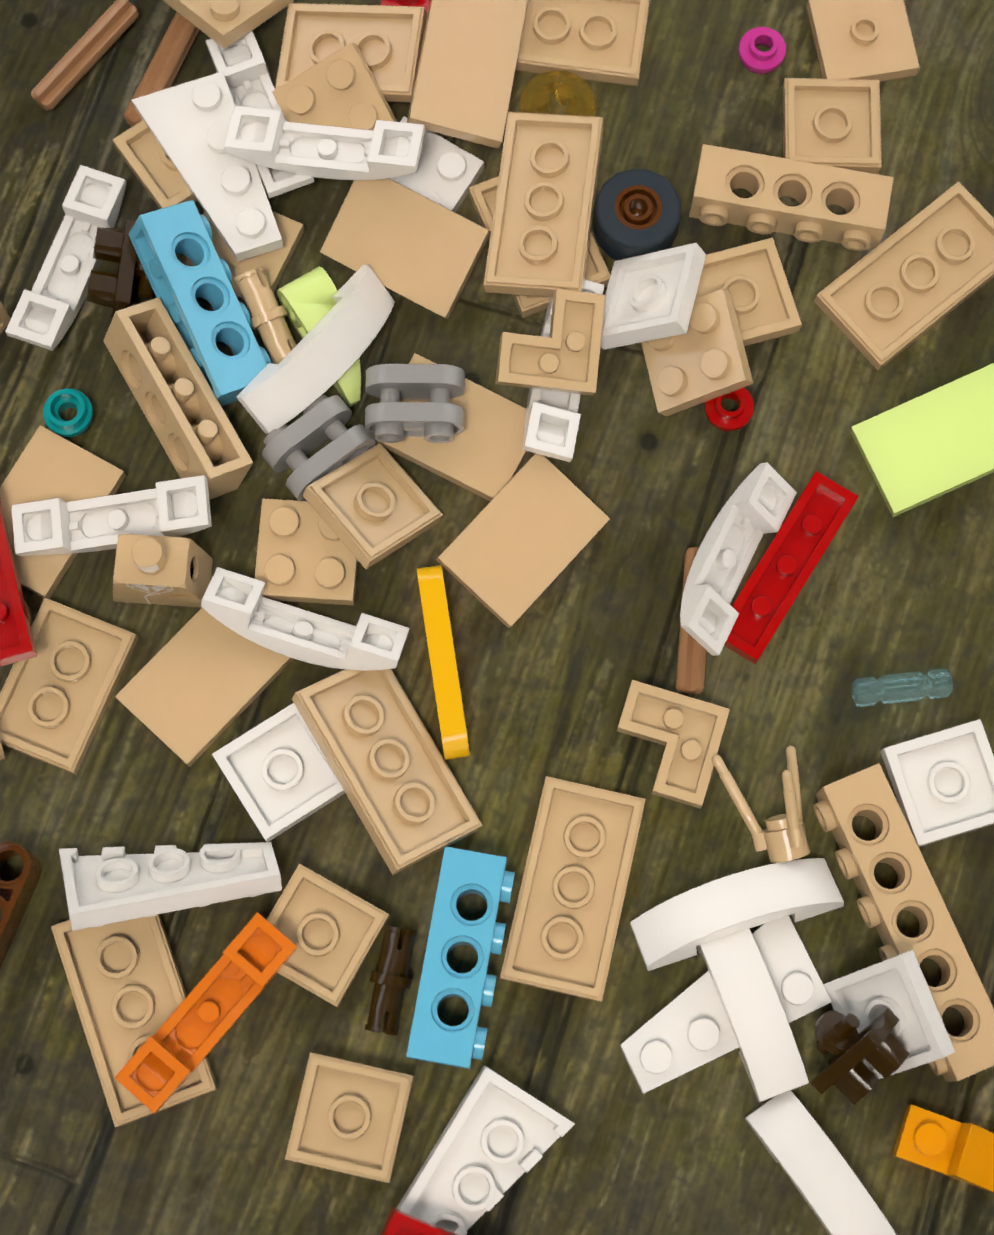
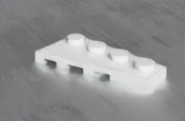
[132,71,284,262]
[59,842,282,931]
[619,916,832,1094]
[380,1065,575,1235]

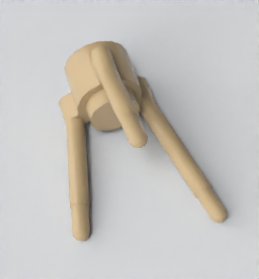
[712,746,810,863]

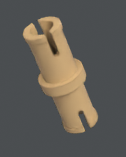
[234,266,297,364]

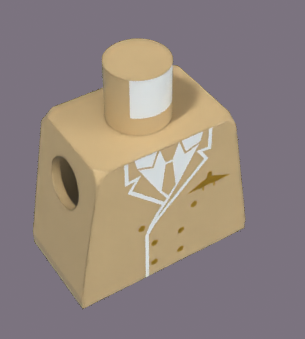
[113,534,213,608]

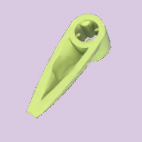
[277,266,361,408]

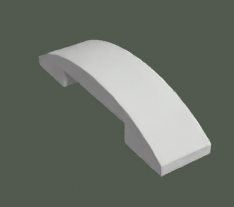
[206,31,315,198]
[224,105,425,180]
[5,165,126,351]
[236,265,395,434]
[522,279,605,462]
[680,462,797,656]
[12,475,212,556]
[201,567,410,671]
[630,858,844,971]
[696,928,809,1102]
[745,1091,897,1235]

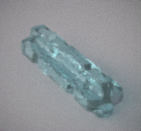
[852,668,953,707]

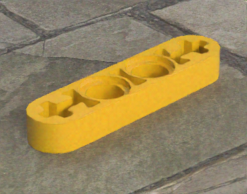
[417,565,470,760]

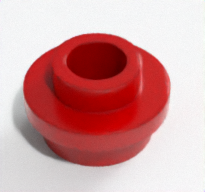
[705,387,754,431]

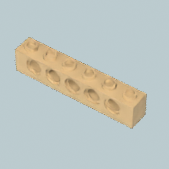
[813,763,994,1082]

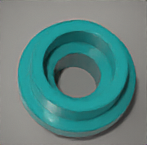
[43,388,93,437]

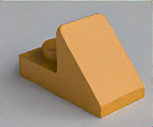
[892,1105,994,1193]

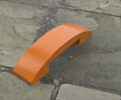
[114,912,298,1114]

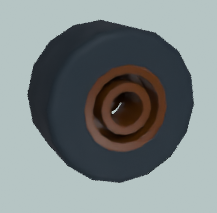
[593,169,681,260]

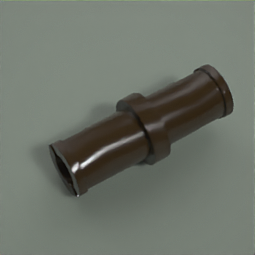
[364,925,418,1036]

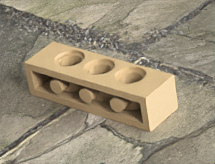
[689,144,894,251]
[103,297,253,500]

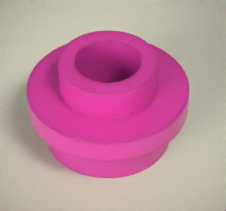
[739,27,786,74]

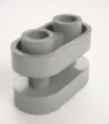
[365,364,465,443]
[262,395,376,501]

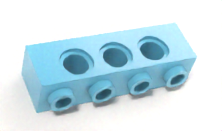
[128,200,271,406]
[406,846,515,1069]

